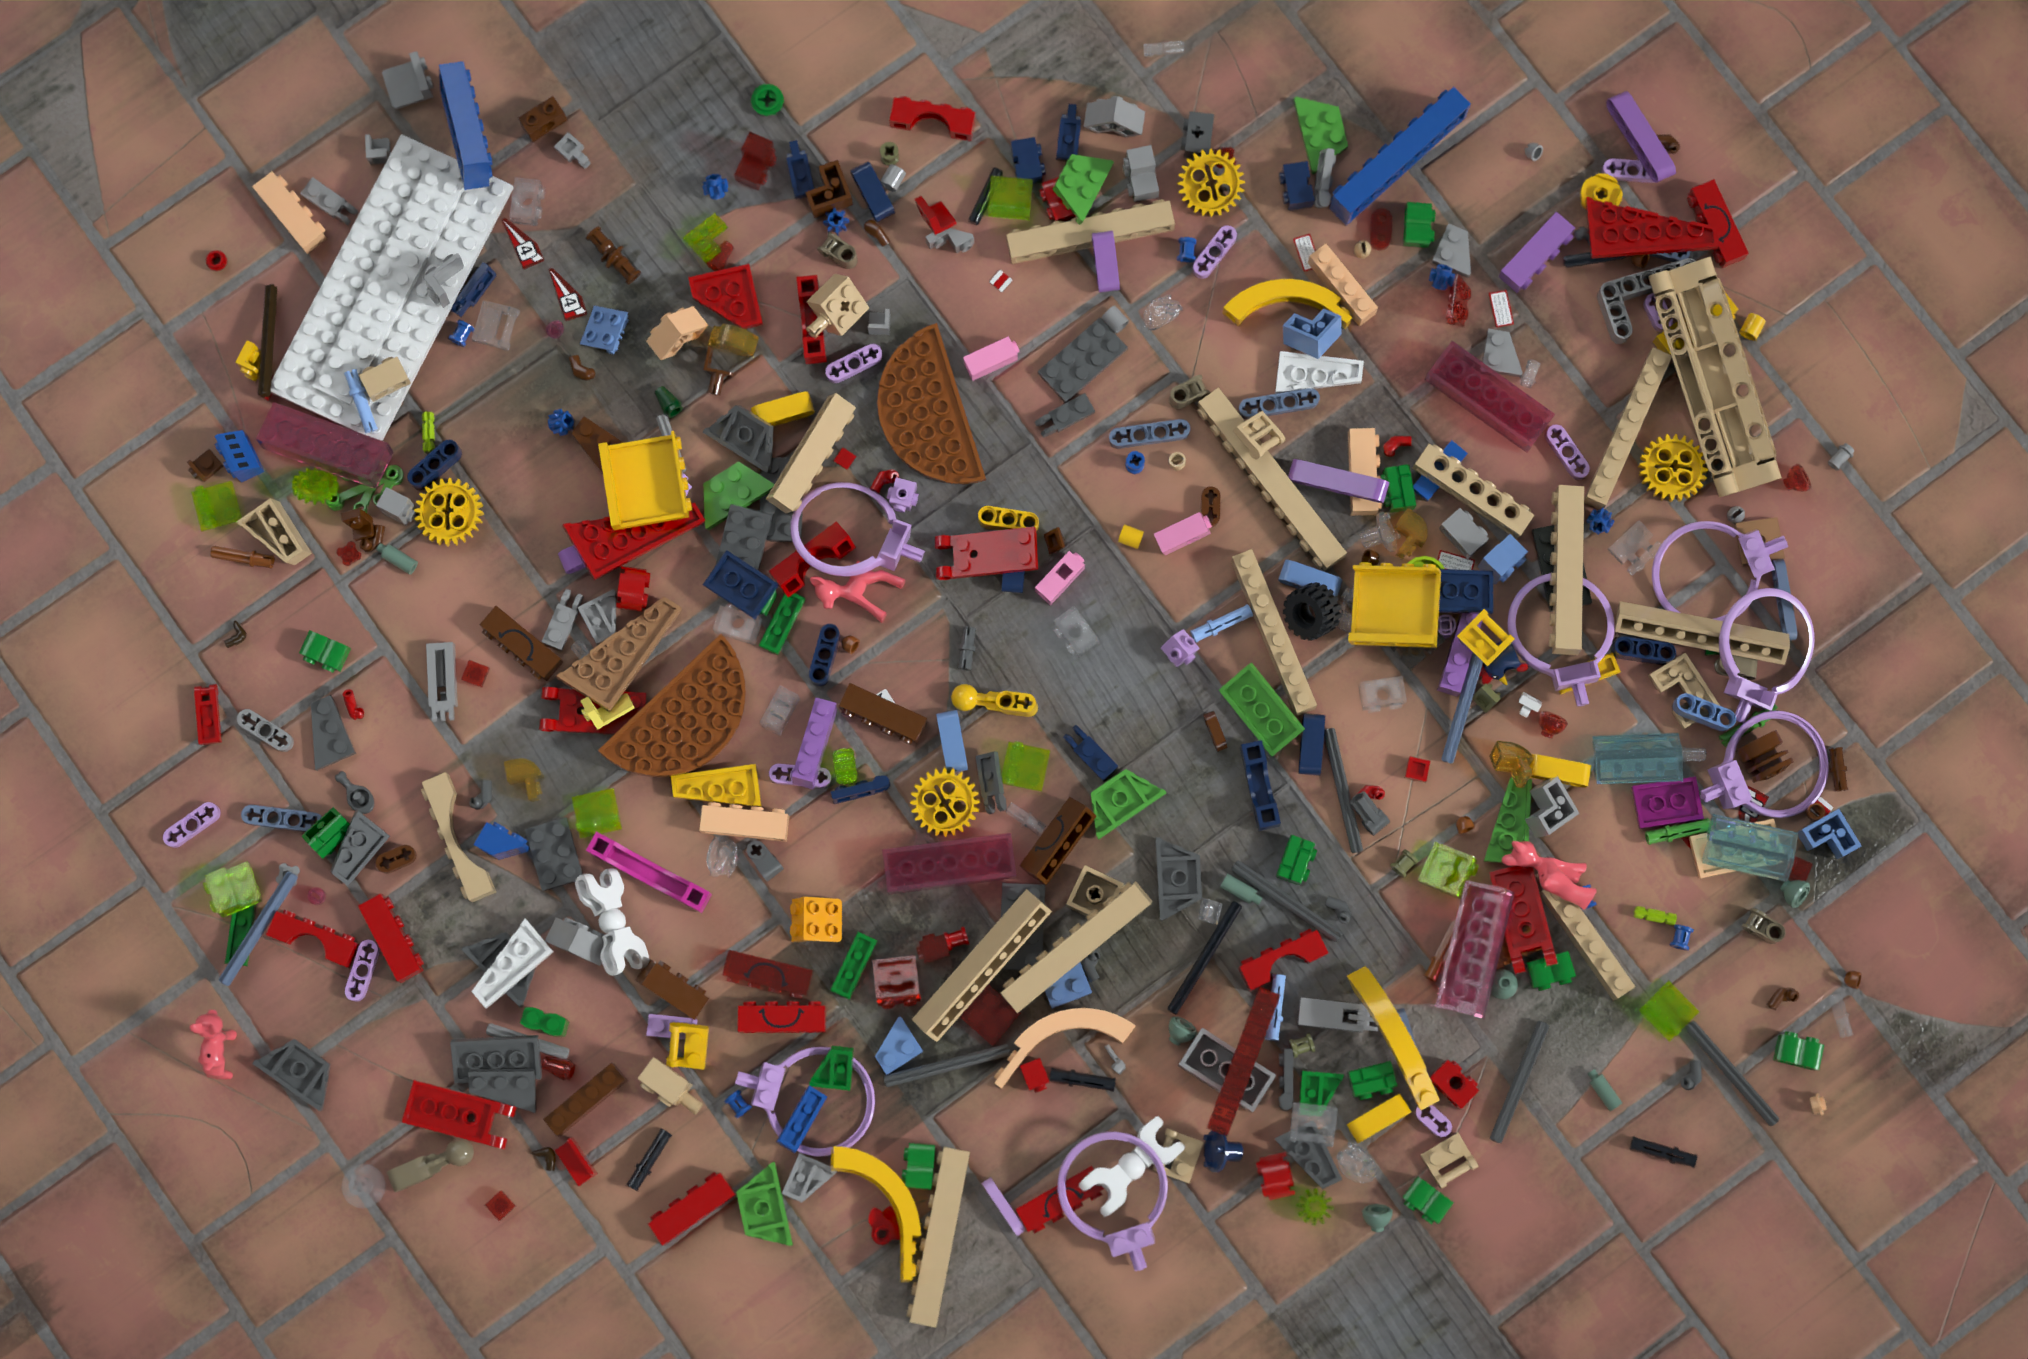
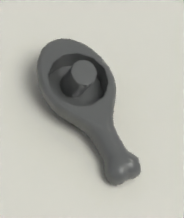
[335,771,375,814]

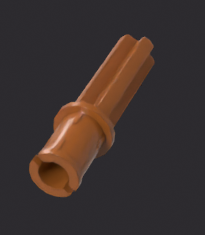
[210,546,275,569]
[1424,921,1464,982]

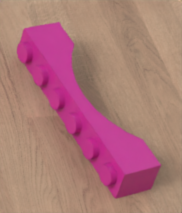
[586,832,712,914]

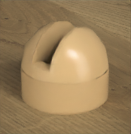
[1354,240,1371,258]
[1169,452,1186,471]

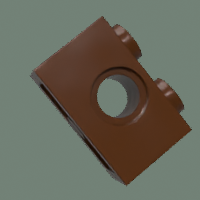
[518,96,567,142]

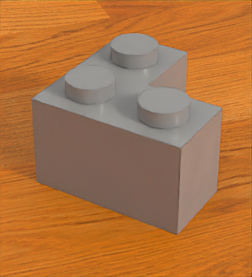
[1084,96,1145,138]
[1123,145,1159,202]
[1525,776,1579,838]
[545,917,604,966]

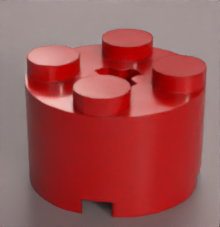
[616,566,651,611]
[1256,1152,1296,1201]

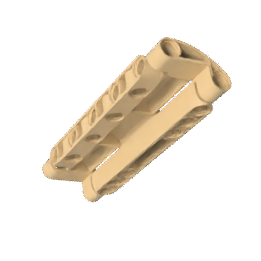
[1648,257,1782,498]

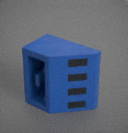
[215,430,265,482]
[474,822,530,860]

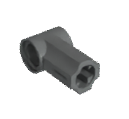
[1350,791,1390,836]

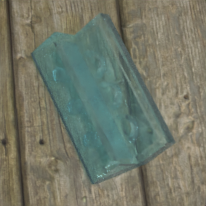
[1592,733,1683,784]
[1702,814,1798,882]

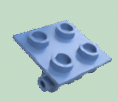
[580,306,629,355]

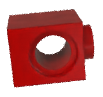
[1020,1058,1050,1093]

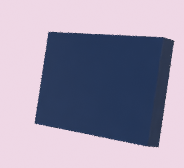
[703,550,779,620]
[1439,569,1493,614]

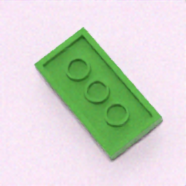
[1219,663,1305,756]

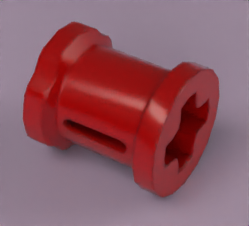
[944,926,970,951]

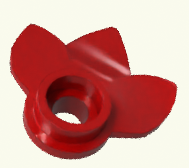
[868,1205,900,1245]

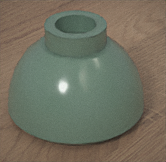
[1781,880,1810,908]
[1488,969,1518,999]
[1168,1016,1197,1046]
[1362,1204,1393,1232]

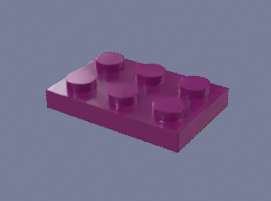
[1631,776,1704,829]

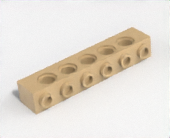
[1412,444,1534,539]

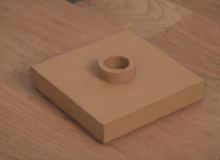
[1734,517,1785,565]

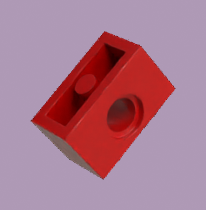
[1429,1060,1479,1110]

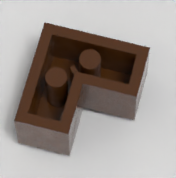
[805,160,853,218]

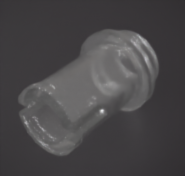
[1519,360,1541,388]

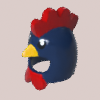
[1479,641,1529,685]

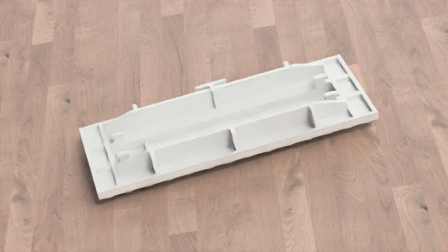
[270,134,514,444]

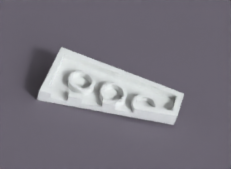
[1275,351,1364,394]
[472,919,554,1009]

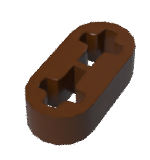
[1201,486,1221,527]
[1203,711,1228,752]
[376,845,417,873]

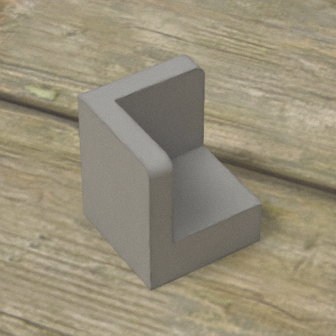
[365,134,390,165]
[868,309,891,335]

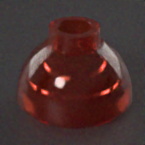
[1783,464,1811,492]
[1539,711,1568,739]

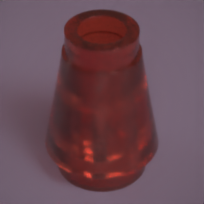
[705,241,734,271]
[541,1056,576,1081]

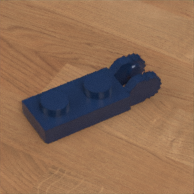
[1063,725,1118,781]
[831,775,890,804]

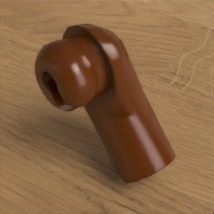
[1656,134,1680,154]
[864,219,890,247]
[569,355,595,381]
[360,525,385,552]
[1767,987,1799,1011]

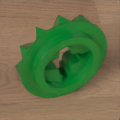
[751,84,784,117]

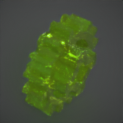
[292,467,339,505]

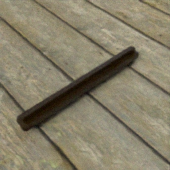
[258,284,278,398]

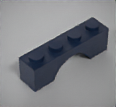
[1240,740,1281,831]

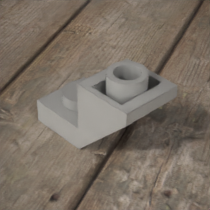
[925,228,974,253]

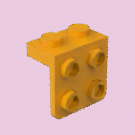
[790,897,842,942]

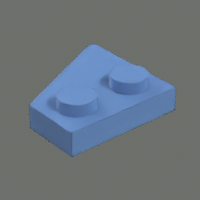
[1045,962,1092,1009]
[875,1016,923,1075]

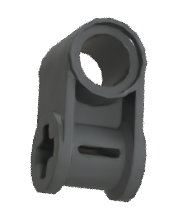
[747,840,784,882]

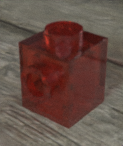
[916,933,950,964]

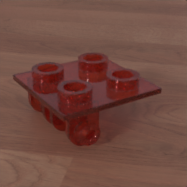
[1446,274,1471,327]

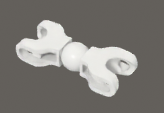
[575,868,649,976]
[1078,1116,1185,1217]

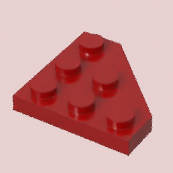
[688,264,763,329]

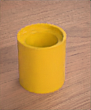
[1739,313,1766,341]
[1118,524,1144,549]

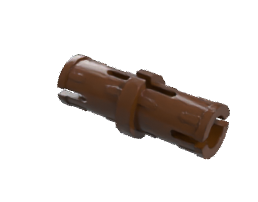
[1829,747,1848,792]

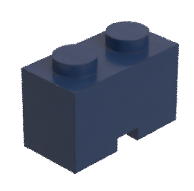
[1011,137,1046,187]
[1279,161,1315,211]

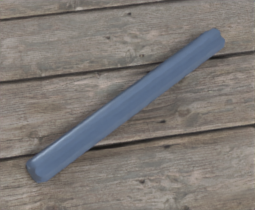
[1441,653,1483,763]
[219,871,298,986]

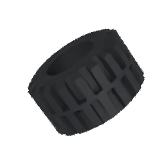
[1283,582,1342,641]

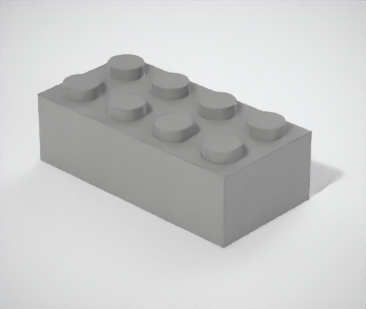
[1178,1028,1276,1113]

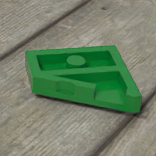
[809,1046,854,1091]
[1299,1071,1344,1117]

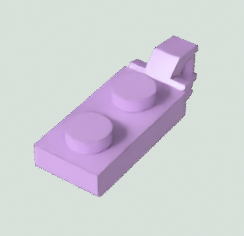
[646,1014,697,1040]

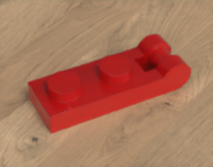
[194,684,222,745]

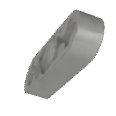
[237,709,294,752]

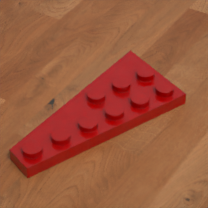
[1585,197,1719,259]
[562,502,705,580]

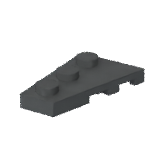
[311,695,356,771]
[330,809,390,886]
[468,1069,536,1113]
[1274,1120,1342,1189]

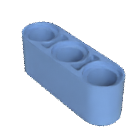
[1278,560,1343,596]
[1672,693,1736,731]
[936,710,968,773]

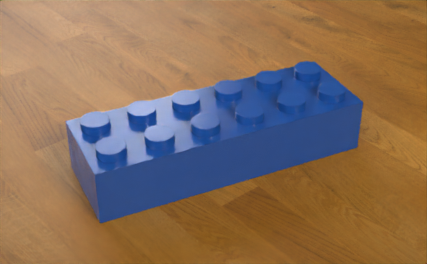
[439,61,492,190]

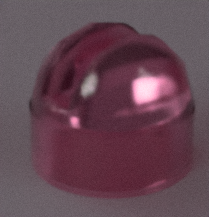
[546,320,564,339]
[307,887,326,905]

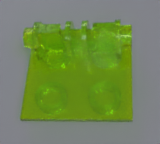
[988,176,1033,220]
[191,480,242,532]
[1002,741,1050,792]
[572,788,622,839]
[1638,980,1700,1042]

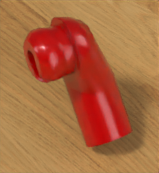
[1383,436,1412,457]
[870,469,899,494]
[343,689,364,720]
[1357,785,1385,800]

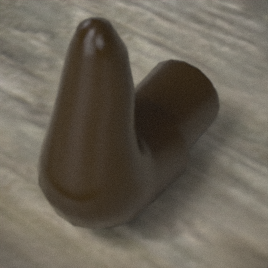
[224,620,247,648]
[532,1147,556,1171]

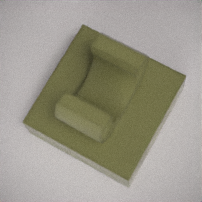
[1472,684,1501,713]

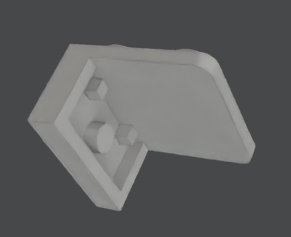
[382,51,434,109]
[423,253,464,308]

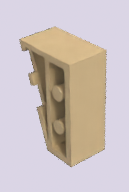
[236,498,312,565]

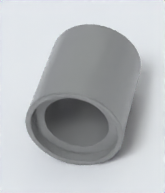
[880,164,906,192]
[1101,306,1129,334]

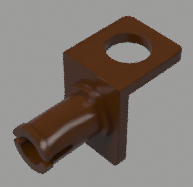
[703,346,734,395]

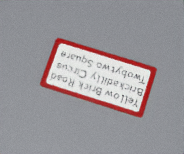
[1293,234,1316,272]
[1489,290,1514,327]
[1437,550,1475,570]

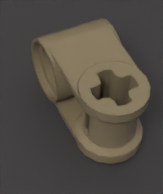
[817,232,858,269]
[1169,375,1210,409]
[1714,655,1758,680]
[1741,908,1786,944]

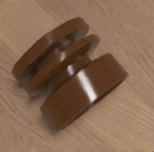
[1736,730,1794,783]

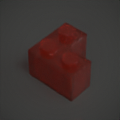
[734,131,777,191]

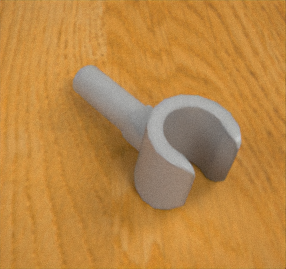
[1105,1044,1126,1075]

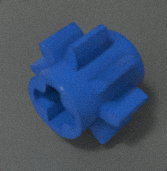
[702,174,729,200]
[823,208,849,236]
[1429,264,1455,290]
[548,409,574,436]
[1586,507,1615,535]

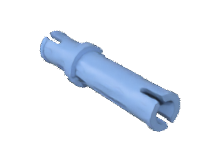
[344,369,378,434]
[1190,604,1253,643]
[1265,974,1286,1041]

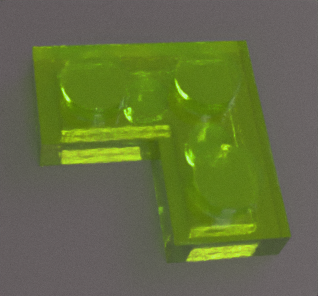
[682,213,728,263]

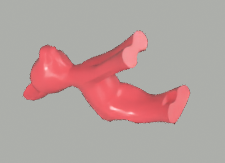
[810,560,905,623]
[1501,841,1596,910]
[189,1010,237,1079]

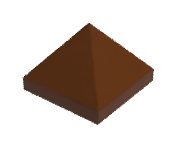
[1044,527,1065,554]

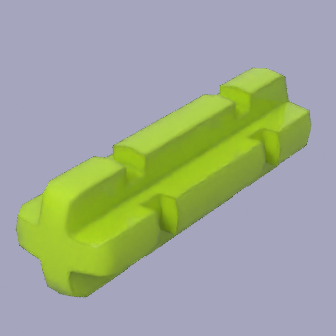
[422,412,435,453]
[1634,906,1677,926]

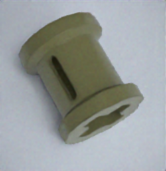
[880,142,899,166]
[1390,849,1418,878]
[1289,1033,1315,1058]

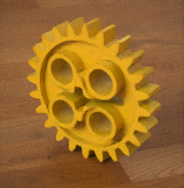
[1177,148,1245,217]
[1638,434,1708,502]
[414,478,484,547]
[910,767,980,837]

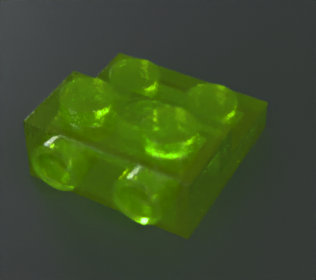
[1418,842,1479,899]
[203,861,263,918]

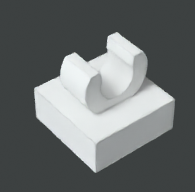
[1519,692,1542,718]

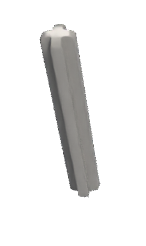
[486,1023,569,1060]

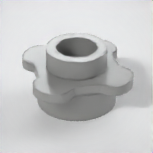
[276,863,300,887]

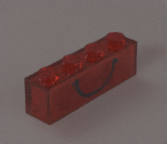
[722,950,814,999]

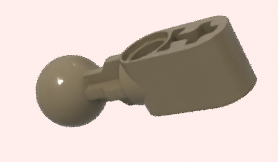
[387,1138,474,1193]

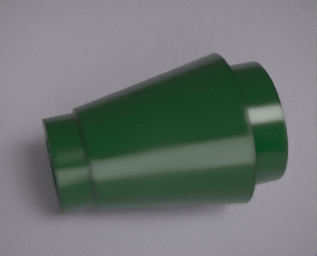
[654,386,683,418]

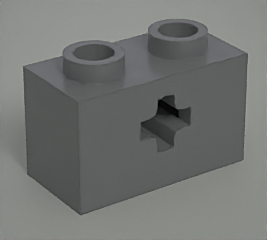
[1181,111,1214,159]

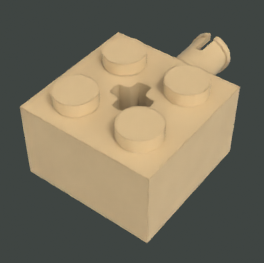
[806,274,869,338]
[1066,865,1124,916]
[638,1057,703,1115]

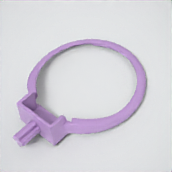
[790,482,925,576]
[1652,521,1788,621]
[1507,573,1615,707]
[1719,588,1815,724]
[1700,711,1829,818]
[735,1047,875,1156]
[1058,1132,1168,1271]

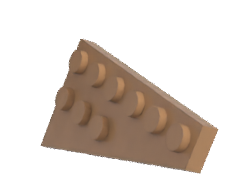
[556,597,682,712]

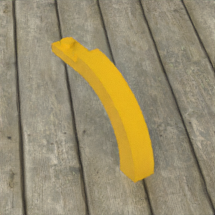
[1347,966,1440,1110]
[831,1146,921,1282]

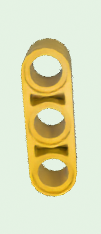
[751,392,815,426]
[978,506,1039,532]
[1527,754,1591,788]
[1346,1093,1411,1144]

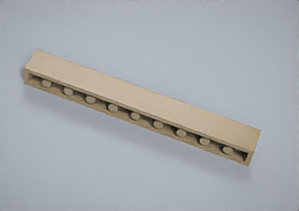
[1197,387,1347,572]

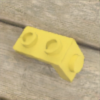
[581,693,634,729]

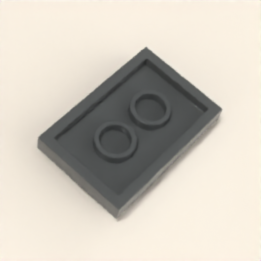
[715,504,772,571]
[525,817,583,891]

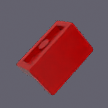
[914,195,957,235]
[554,1137,597,1187]

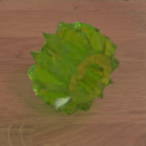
[833,748,858,784]
[1296,1188,1334,1226]

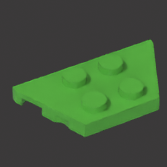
[1293,97,1348,175]
[1053,154,1114,225]
[703,461,774,530]
[1091,769,1166,840]
[736,1162,793,1246]

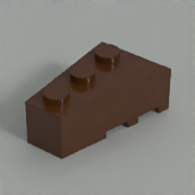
[572,416,624,475]
[635,958,709,1020]

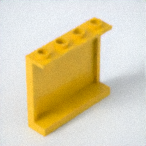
[598,431,692,530]
[1348,562,1441,648]

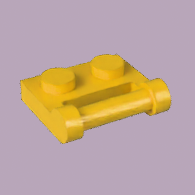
[1457,609,1515,666]
[666,1022,709,1070]

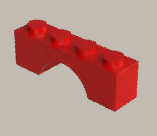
[889,96,976,142]
[796,275,827,364]
[769,521,856,597]
[266,909,360,968]
[1238,928,1329,992]

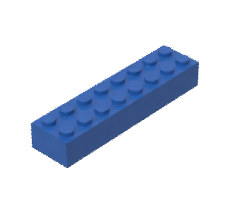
[1329,87,1471,226]

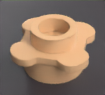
[1810,1093,1827,1115]

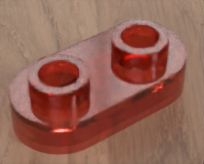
[1370,208,1392,251]

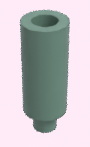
[376,543,418,575]
[1220,874,1262,905]
[1588,1069,1622,1112]

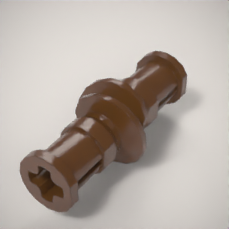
[585,226,641,285]

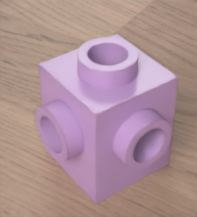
[887,477,919,512]
[1161,629,1200,667]

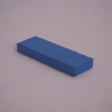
[1413,440,1468,501]
[776,1085,827,1153]

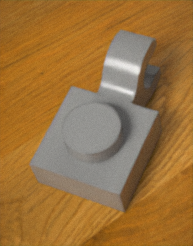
[554,132,591,169]

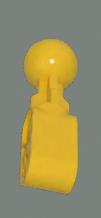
[951,684,1038,717]

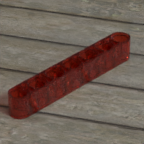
[1207,987,1280,1136]

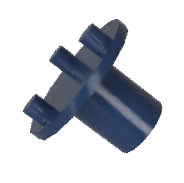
[1204,1129,1243,1172]

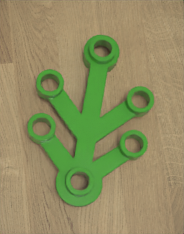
[326,458,404,513]

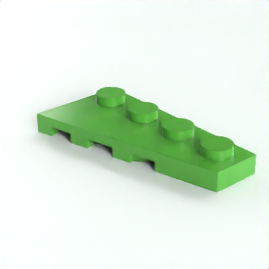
[1483,777,1532,863]

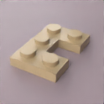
[1648,653,1720,730]

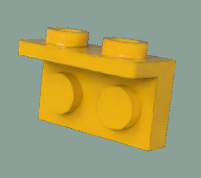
[235,340,260,382]

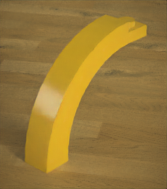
[1222,279,1352,329]

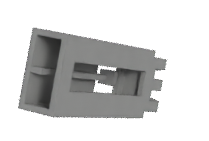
[426,642,458,722]
[1297,997,1378,1033]

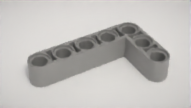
[1597,258,1695,344]

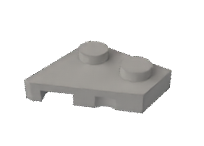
[1432,223,1471,278]
[1481,329,1523,377]
[577,589,616,645]
[782,1153,837,1202]

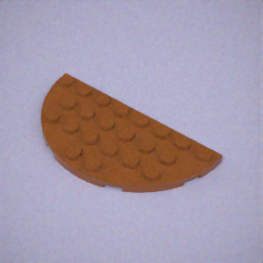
[877,323,986,484]
[598,634,746,777]

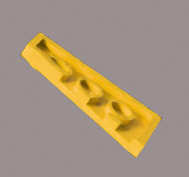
[671,764,762,807]

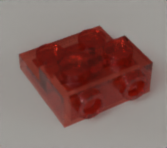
[872,955,921,1009]
[960,984,1021,1046]

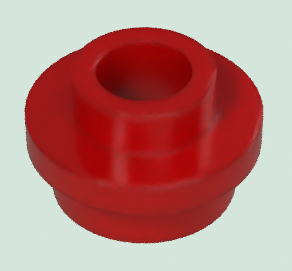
[206,250,227,271]

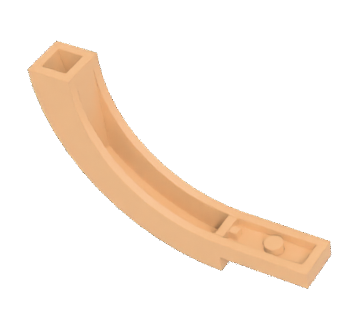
[994,1008,1136,1089]

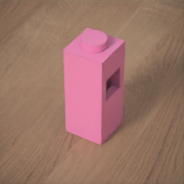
[963,336,1020,381]
[1154,512,1212,555]
[1035,551,1085,606]

